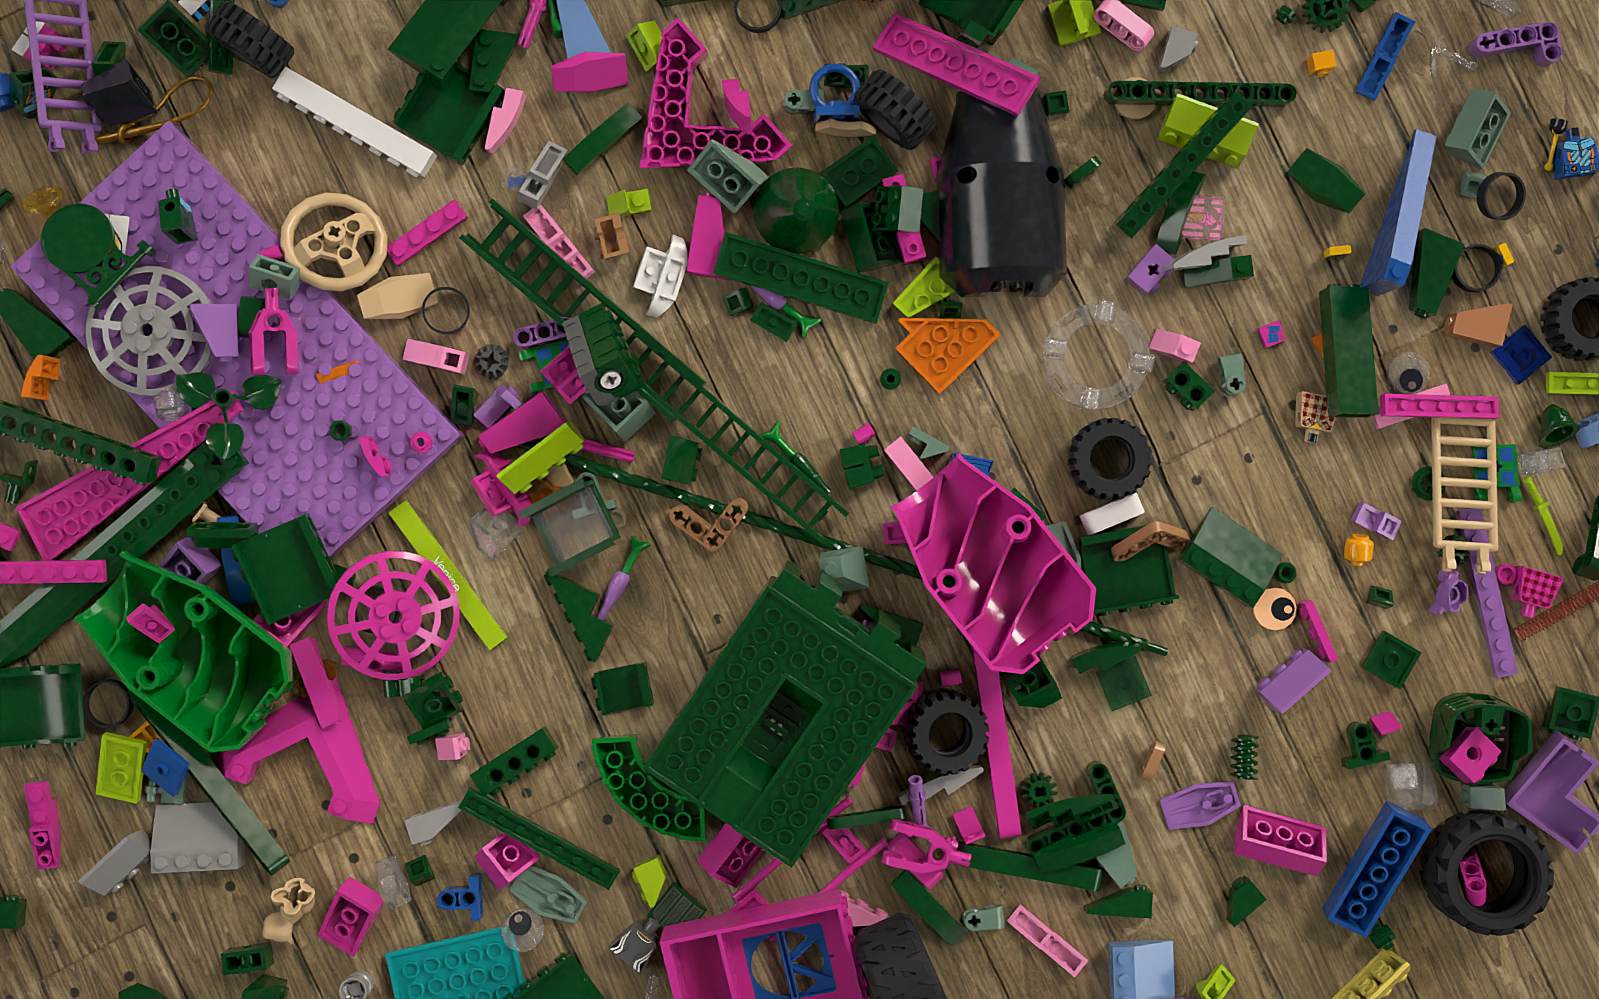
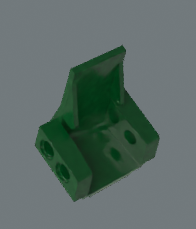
[919,0,1024,49]

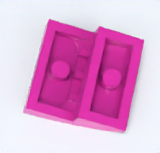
[540,346,587,404]

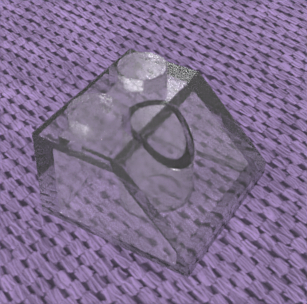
[1384,762,1439,810]

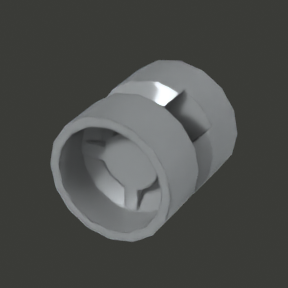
[339,970,374,999]

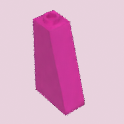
[687,193,730,281]
[478,390,566,454]

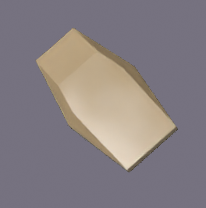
[357,273,438,319]

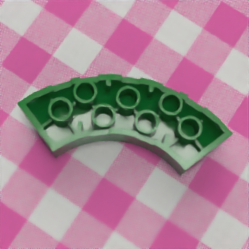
[592,734,706,841]

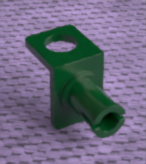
[0,460,38,504]

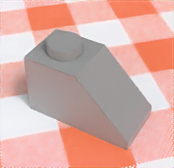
[1156,26,1198,73]

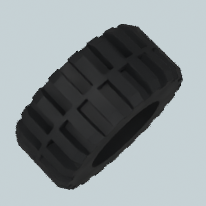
[206,1,294,79]
[853,70,936,150]
[1540,277,1599,361]
[1067,418,1153,500]
[903,689,989,775]

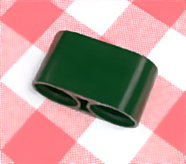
[237,296,265,338]

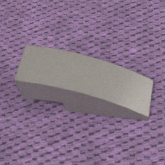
[518,141,568,210]

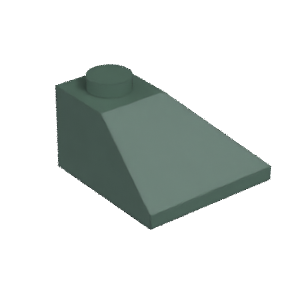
[819,546,870,592]

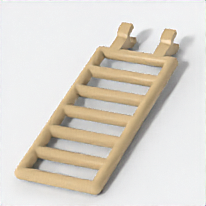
[1431,418,1498,574]

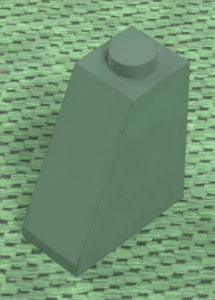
[1095,821,1137,888]

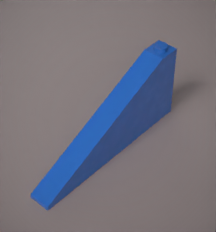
[1360,129,1436,296]

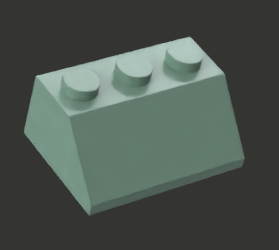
[1444,89,1511,169]

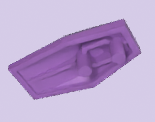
[1160,781,1241,830]

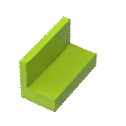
[626,20,662,72]

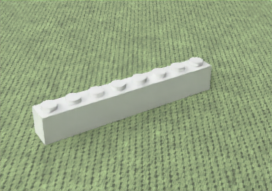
[272,67,437,178]

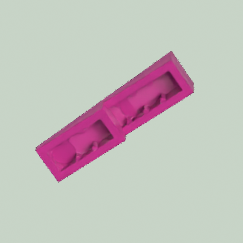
[290,637,343,728]

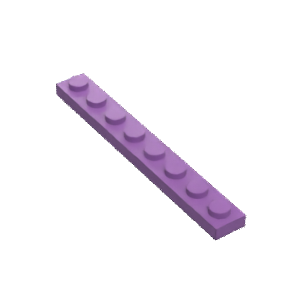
[1457,508,1518,678]

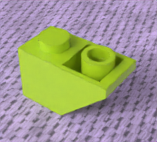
[632,854,667,908]

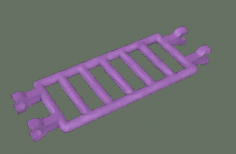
[24,0,102,155]

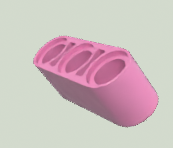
[1093,0,1154,52]

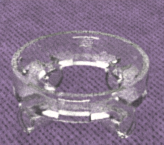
[1042,300,1155,410]

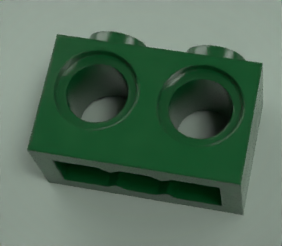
[1162,361,1215,411]

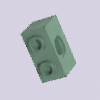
[249,254,300,300]

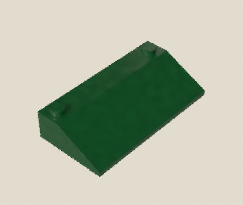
[388,0,508,88]

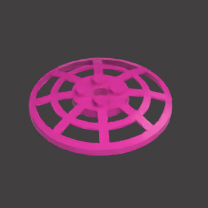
[327,550,460,680]

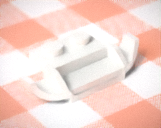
[633,234,688,318]

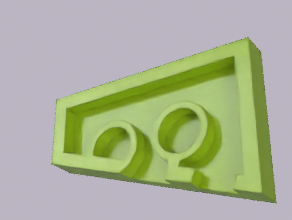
[892,257,955,318]

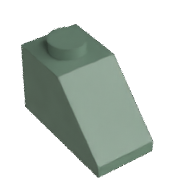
[1460,783,1506,810]

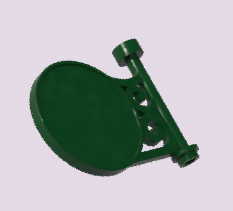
[41,203,156,310]

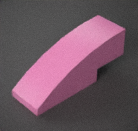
[485,88,526,154]

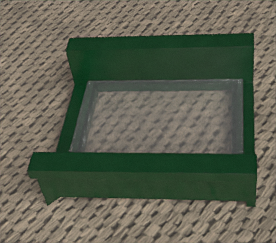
[519,478,621,577]

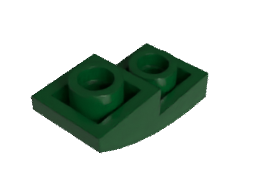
[824,63,869,88]

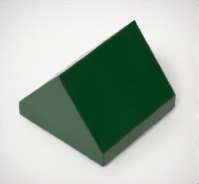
[939,300,963,319]
[1366,585,1394,609]

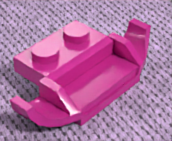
[470,450,532,528]

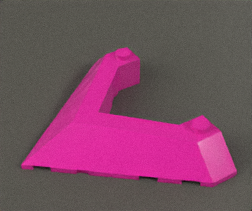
[639,17,792,169]
[213,674,381,823]

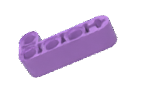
[1468,22,1562,67]

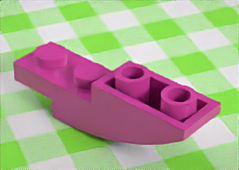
[24,780,61,870]

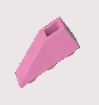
[402,339,470,375]
[841,890,888,926]

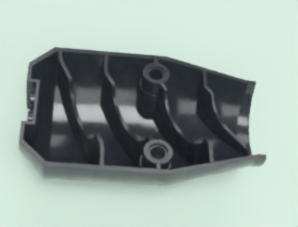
[937,88,1067,298]

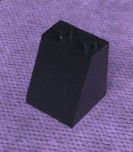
[81,59,157,127]

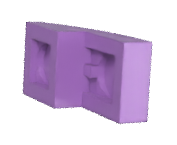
[1351,502,1402,540]

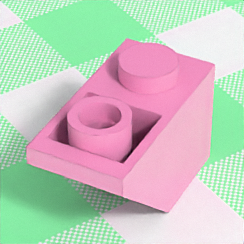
[435,732,470,760]

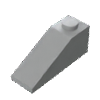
[404,800,462,846]

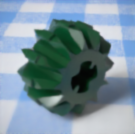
[1021,772,1058,809]

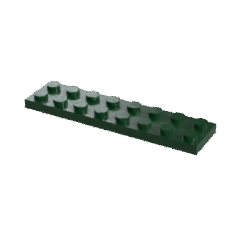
[713,232,889,324]

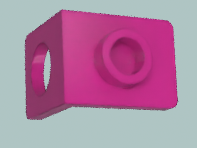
[953,806,985,844]

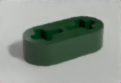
[1064,155,1102,188]

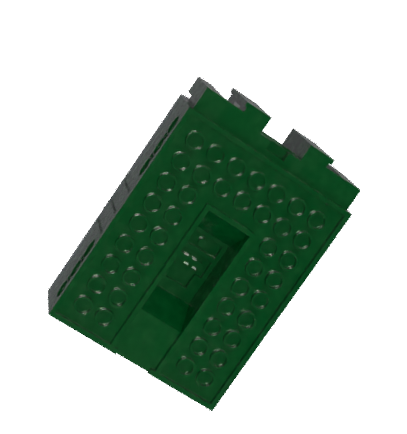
[643,560,926,868]

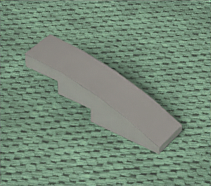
[1162,235,1247,271]
[898,764,984,805]

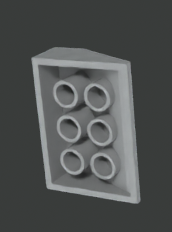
[150,802,246,873]

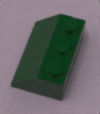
[840,202,903,273]

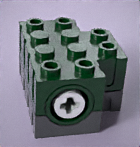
[562,303,643,406]

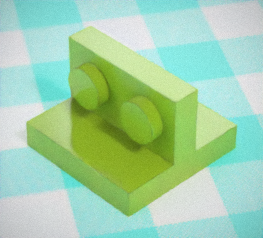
[1047,0,1101,47]

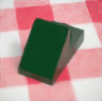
[450,384,479,426]

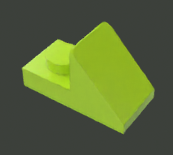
[606,189,652,217]
[1195,964,1235,999]

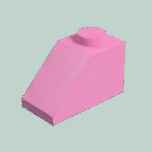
[1148,329,1201,364]

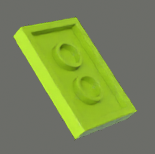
[96,732,147,804]

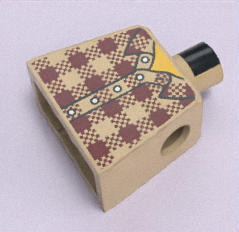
[1295,391,1336,444]

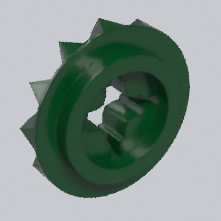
[1411,467,1446,501]

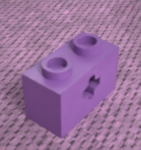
[1125,244,1174,296]

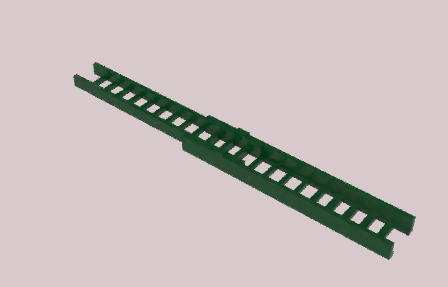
[459,199,850,544]

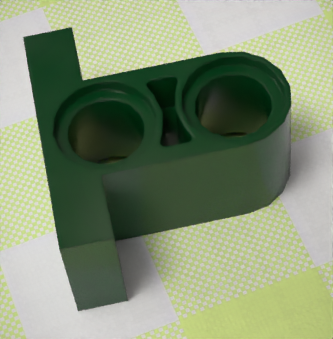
[1341,721,1391,769]

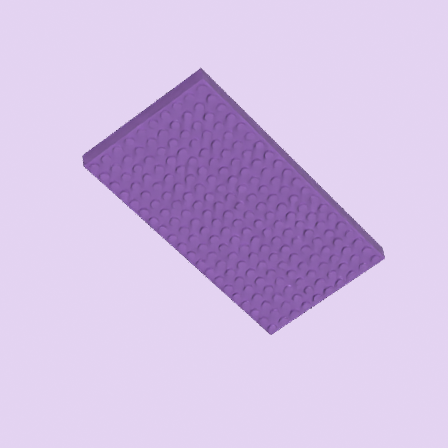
[10,121,465,560]

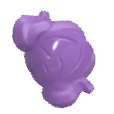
[1429,570,1468,615]

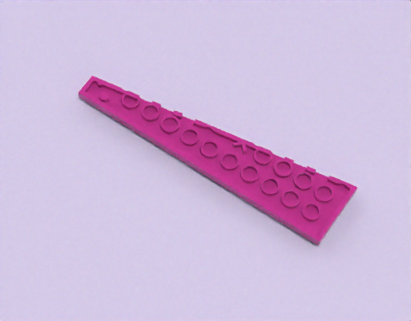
[16,391,243,561]

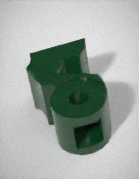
[383,674,425,698]

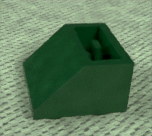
[873,186,923,233]

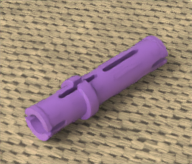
[908,775,928,827]

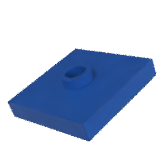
[141,738,190,797]

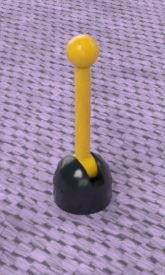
[1544,118,1569,171]

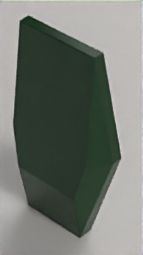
[1287,148,1366,214]

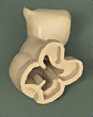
[262,878,315,945]

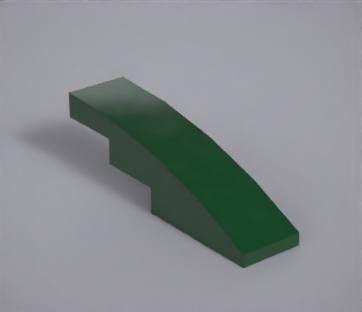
[562,102,643,175]
[1025,794,1118,829]
[1033,824,1126,872]
[890,869,967,946]

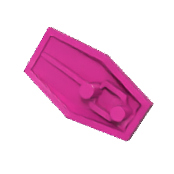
[551,52,628,93]

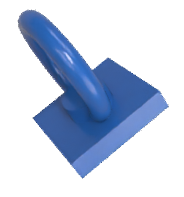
[809,63,860,124]

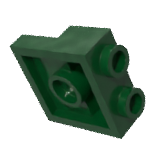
[403,672,463,729]
[1542,686,1599,741]

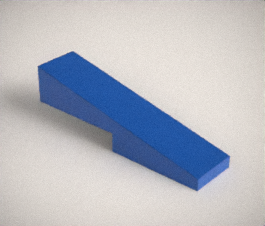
[1355,12,1416,100]

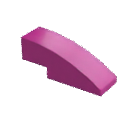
[722,79,752,134]

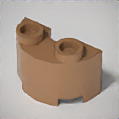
[593,213,630,260]

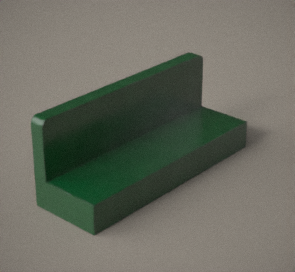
[186,522,259,548]

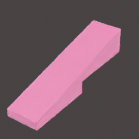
[1007,904,1089,977]

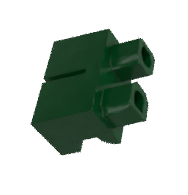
[839,444,884,489]

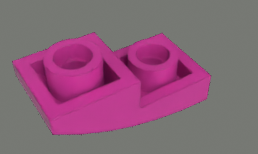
[359,436,392,478]

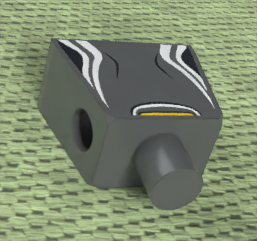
[609,918,660,974]

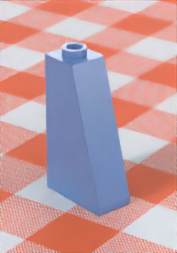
[557,0,611,58]

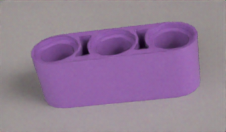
[513,317,570,349]

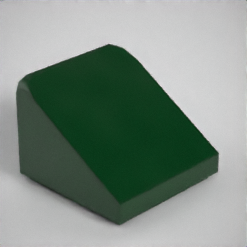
[722,287,754,316]
[405,855,435,886]

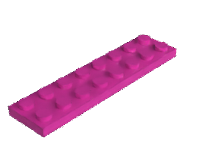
[872,13,1041,117]

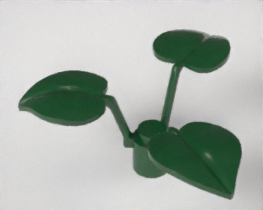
[176,372,282,460]

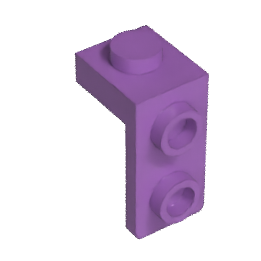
[473,383,522,428]

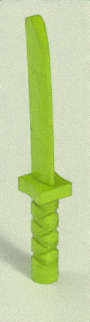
[1522,476,1563,555]

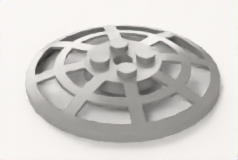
[86,266,212,396]

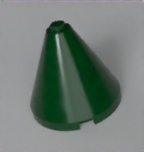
[753,167,839,254]

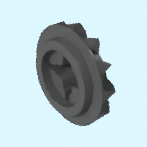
[475,344,509,378]

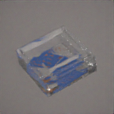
[502,167,529,193]

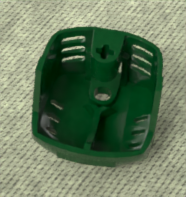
[1428,692,1533,784]

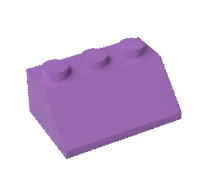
[1255,648,1331,714]

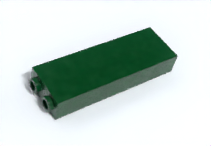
[1319,284,1379,418]

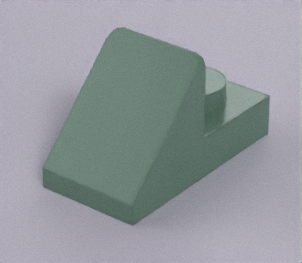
[908,426,950,460]

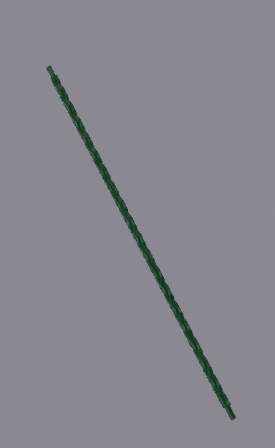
[515,442,1168,656]

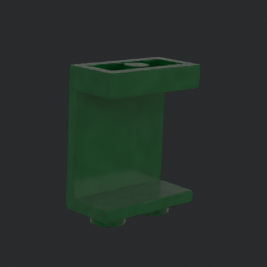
[591,661,654,716]

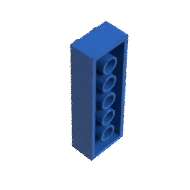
[1322,800,1432,938]

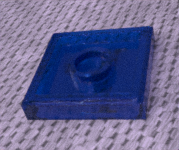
[1490,325,1552,385]

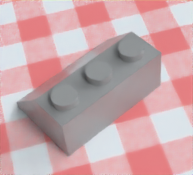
[78,829,152,896]

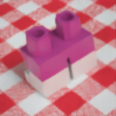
[11,21,69,70]

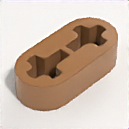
[1139,740,1166,782]

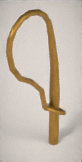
[95,76,213,145]

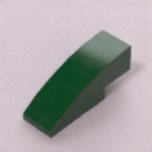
[1071,642,1141,674]

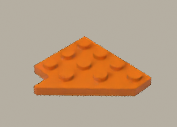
[895,318,1001,394]

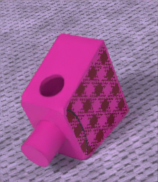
[1512,566,1563,619]

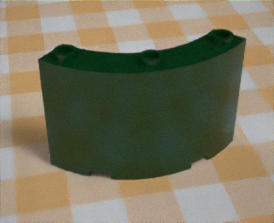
[0,663,85,749]

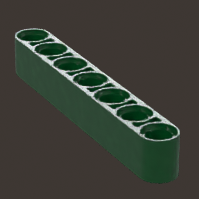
[956,842,1104,891]

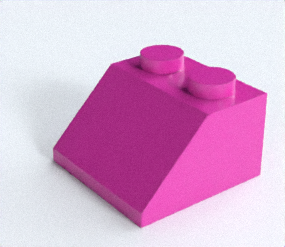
[474,833,540,891]

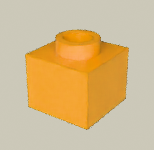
[1306,50,1336,77]

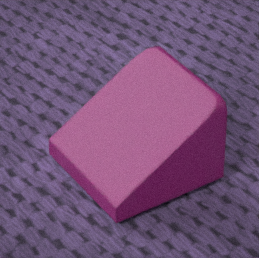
[1370,711,1402,735]

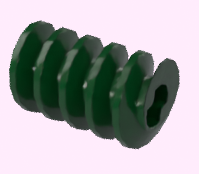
[1230,734,1259,780]

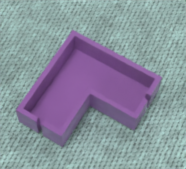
[1505,730,1599,855]

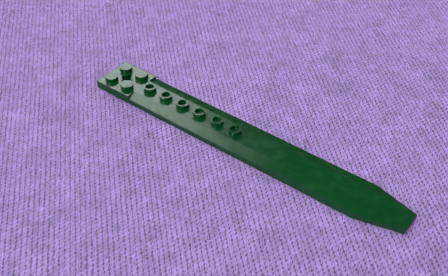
[0,441,250,668]

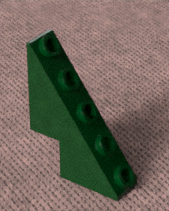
[543,570,614,662]

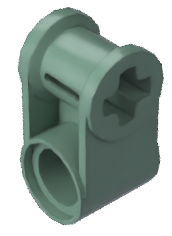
[783,89,824,115]
[1218,353,1246,396]
[962,904,1005,931]

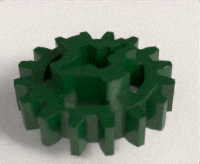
[1302,0,1351,33]

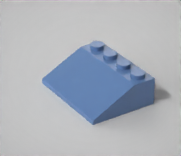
[1108,940,1175,999]

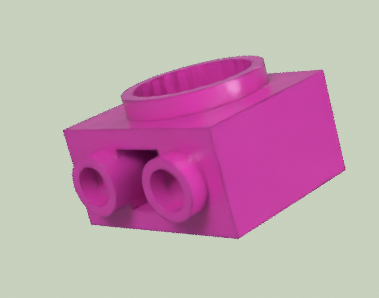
[1439,727,1501,783]

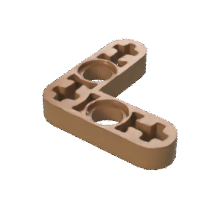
[669,498,748,551]
[1111,521,1190,562]

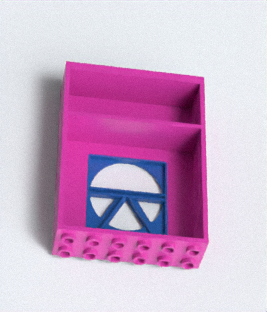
[660,889,870,999]

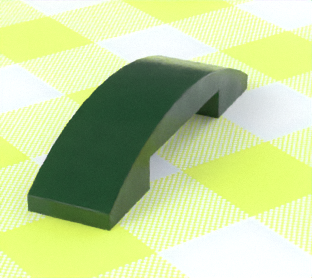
[1156,171,1206,255]

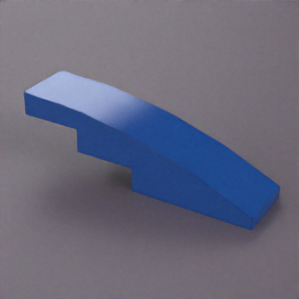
[217,515,254,605]

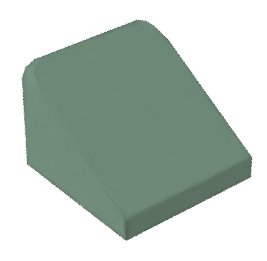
[1459,170,1486,199]

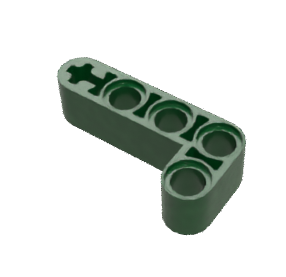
[1572,494,1599,581]

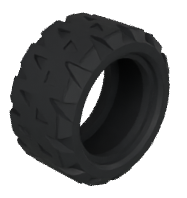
[1420,810,1554,936]
[854,912,947,999]

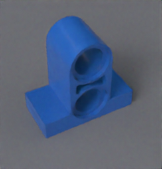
[437,873,484,921]

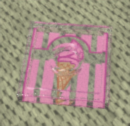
[1182,195,1226,240]

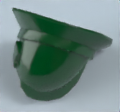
[1538,404,1581,448]

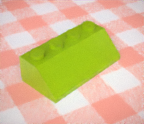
[1158,93,1259,169]
[496,419,585,494]

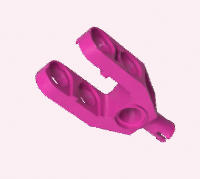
[249,288,298,375]
[881,819,971,873]

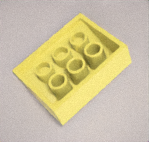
[1331,949,1410,999]

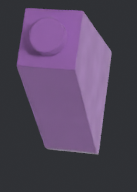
[190,304,238,363]

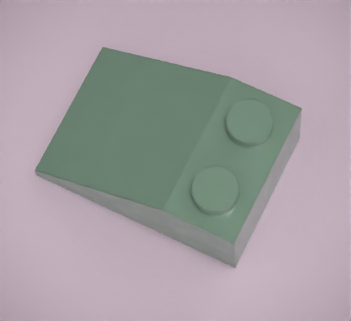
[687,139,768,214]
[580,390,656,442]

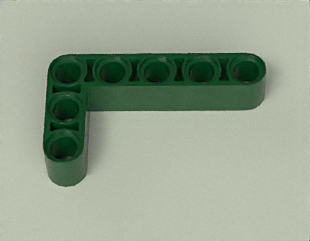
[1025,761,1126,855]

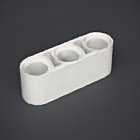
[1080,492,1145,535]

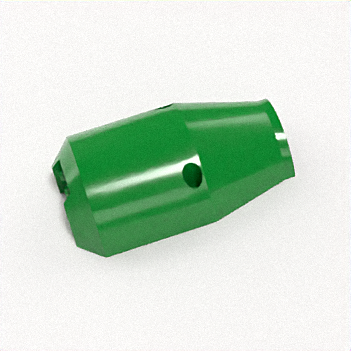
[73,551,294,752]

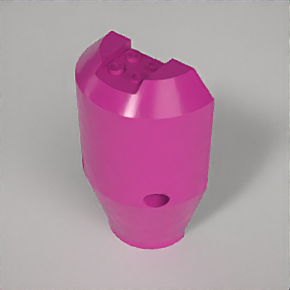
[891,453,1096,674]

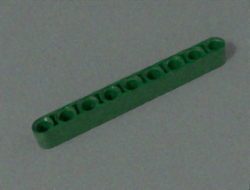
[1103,81,1297,107]

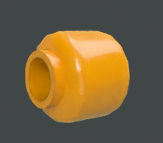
[1344,534,1374,566]

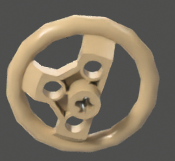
[280,192,388,291]

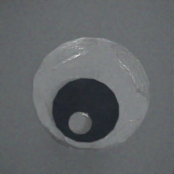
[1386,352,1431,394]
[501,908,544,952]

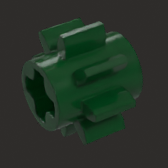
[1368,923,1396,951]

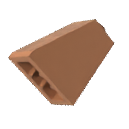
[1444,303,1513,348]

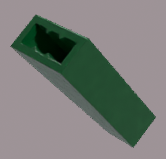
[1409,228,1465,319]
[0,288,78,359]

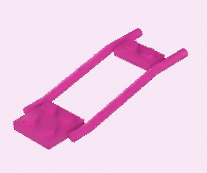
[725,796,889,942]

